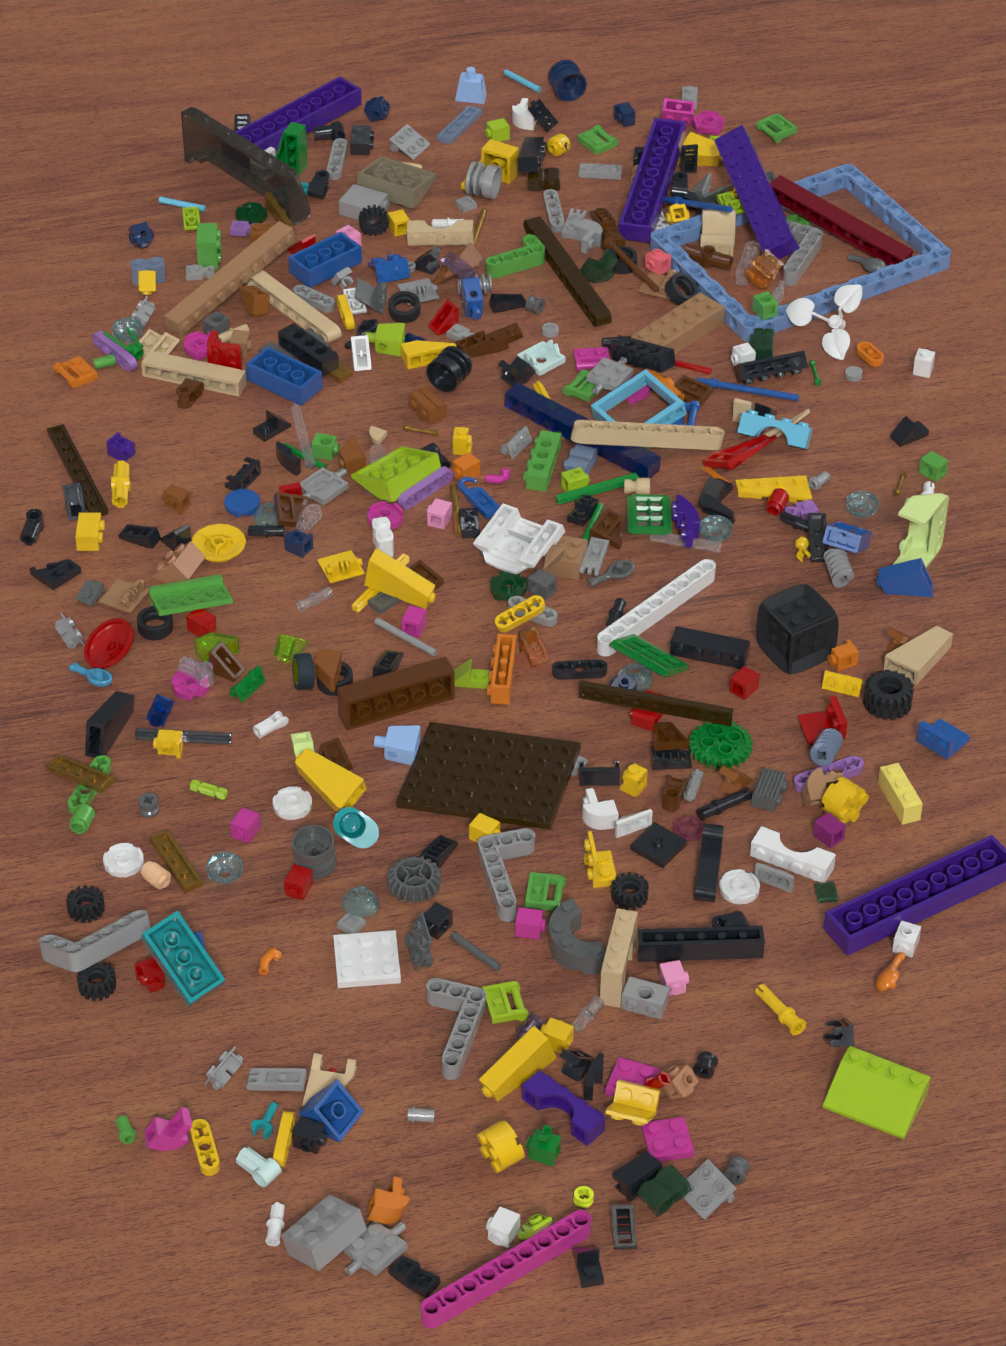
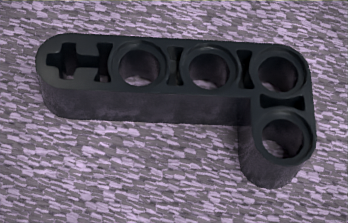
[695,823,724,903]

